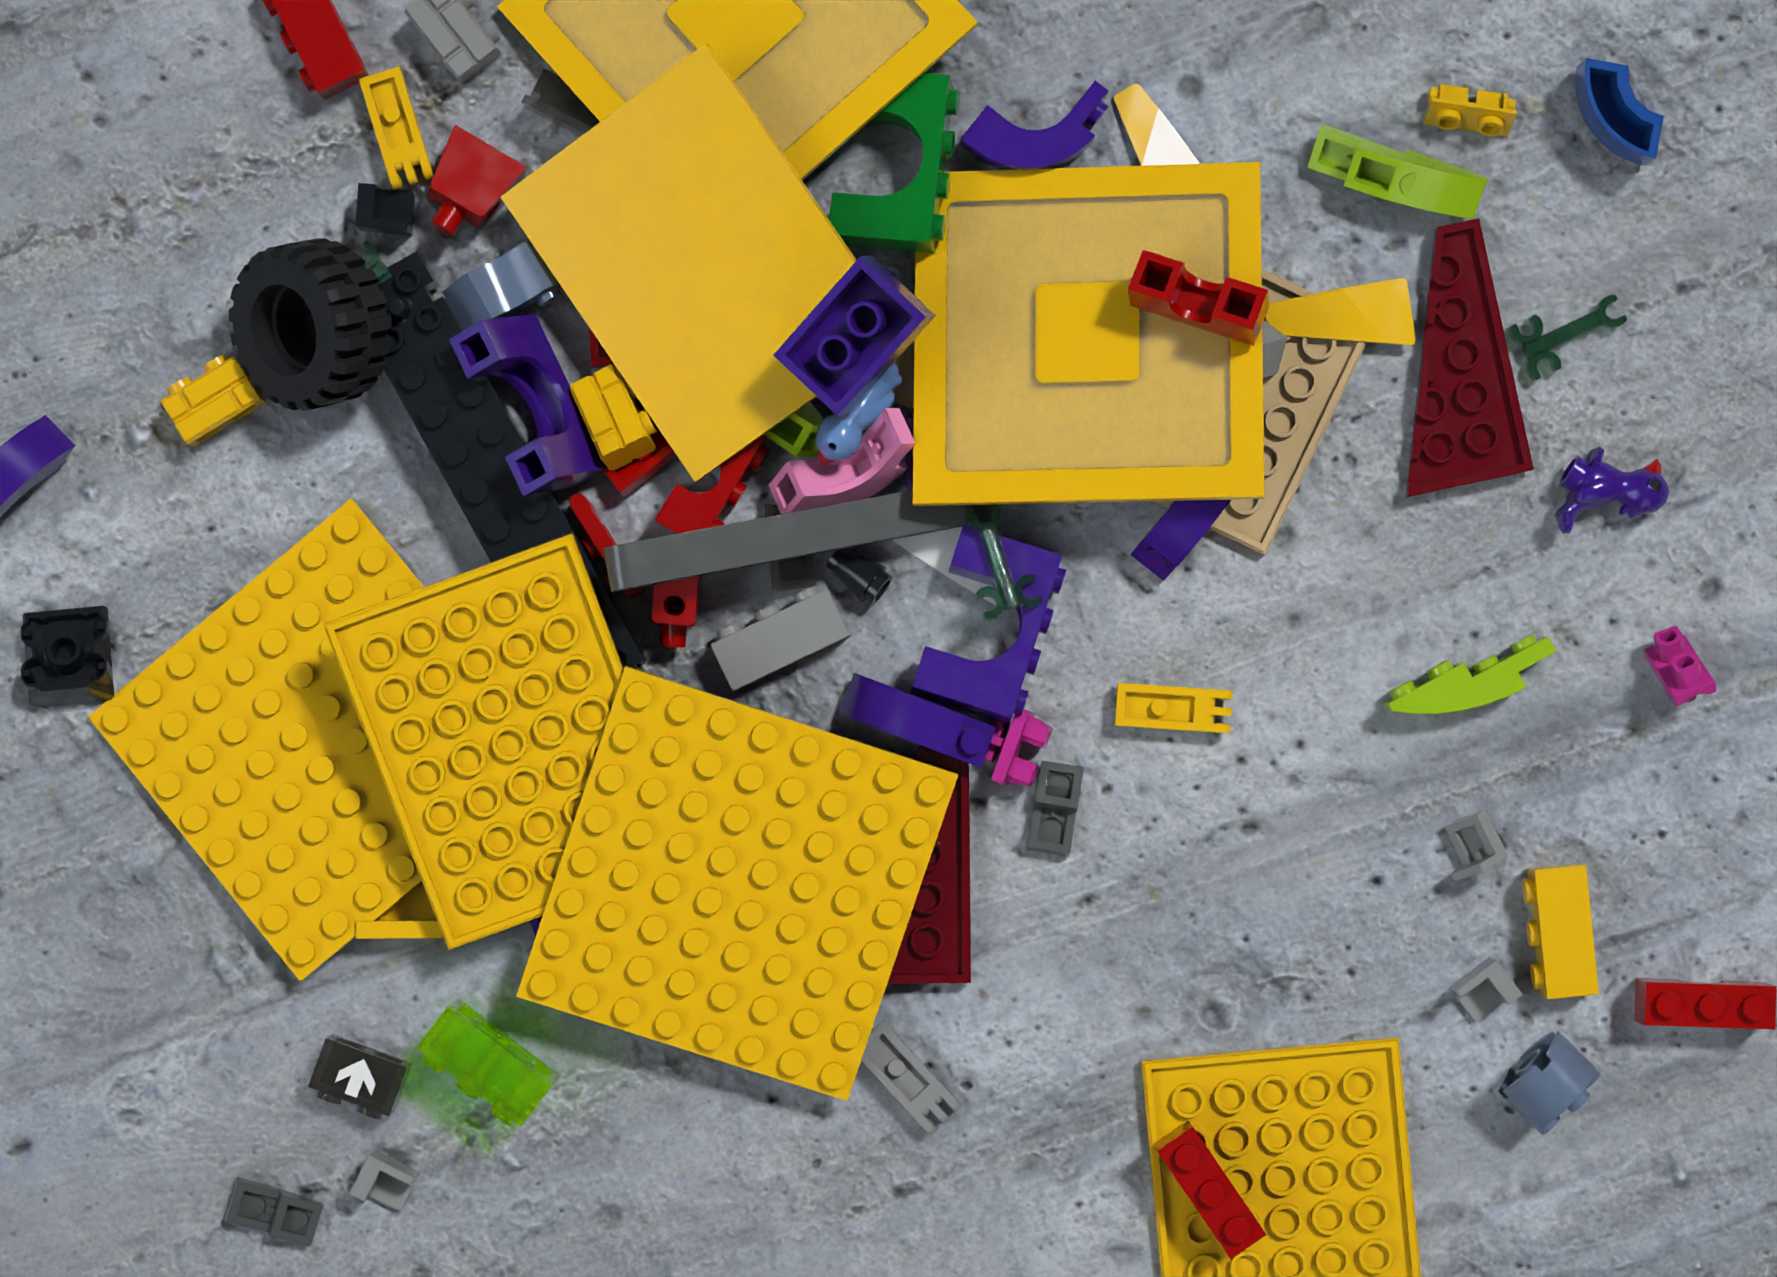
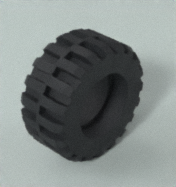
[229,238,392,411]

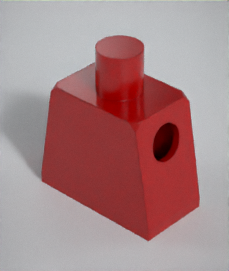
[429,125,526,237]
[651,576,703,648]

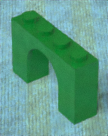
[829,73,960,253]

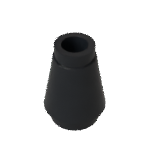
[826,549,892,605]

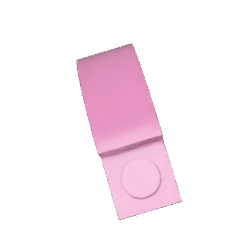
[768,408,915,514]

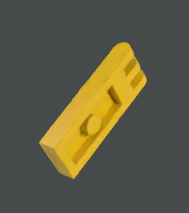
[359,66,434,190]
[1114,683,1233,733]

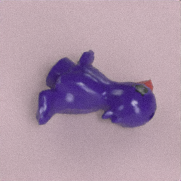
[1554,446,1669,534]

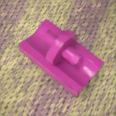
[1644,626,1717,707]
[984,709,1053,786]

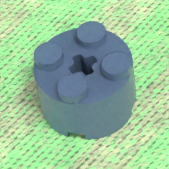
[1496,1031,1600,1135]

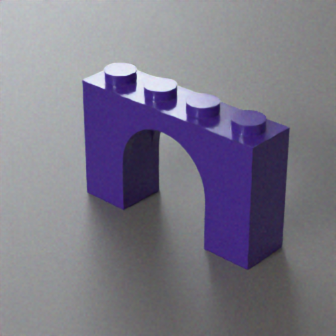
[449,314,608,496]
[910,524,1066,724]

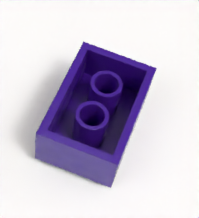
[773,255,936,416]

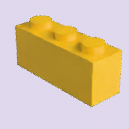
[1522,863,1599,999]

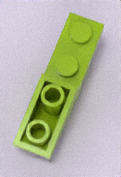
[1307,124,1488,219]
[1382,633,1557,714]

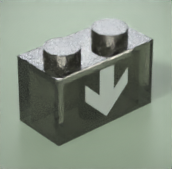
[308,1034,413,1119]

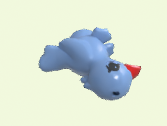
[816,363,902,464]

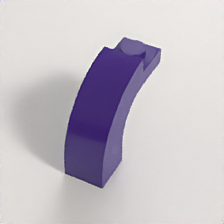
[960,80,1109,170]
[0,415,76,518]
[1130,500,1231,581]
[839,673,996,768]

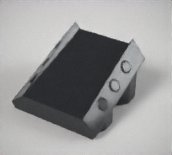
[21,606,114,709]

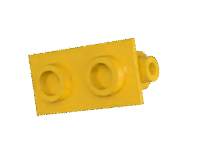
[1423,83,1517,137]

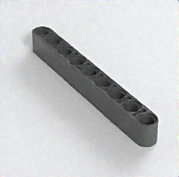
[603,490,978,592]

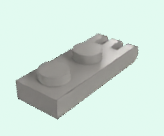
[861,1020,962,1135]

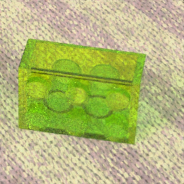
[416,998,561,1127]

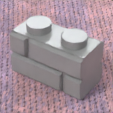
[404,0,501,85]

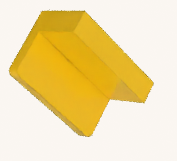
[356,886,444,939]

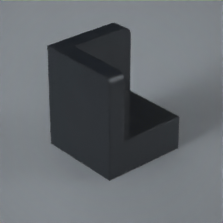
[355,183,416,235]

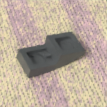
[1027,760,1084,857]
[225,1177,323,1246]

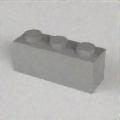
[710,585,850,691]

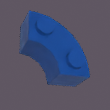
[1575,58,1664,166]

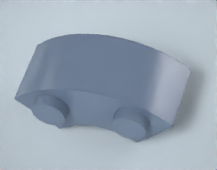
[442,240,562,331]

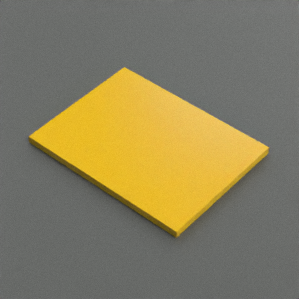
[501,43,857,482]
[323,532,624,950]
[1141,1037,1421,1277]

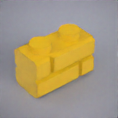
[161,354,267,447]
[569,364,657,470]

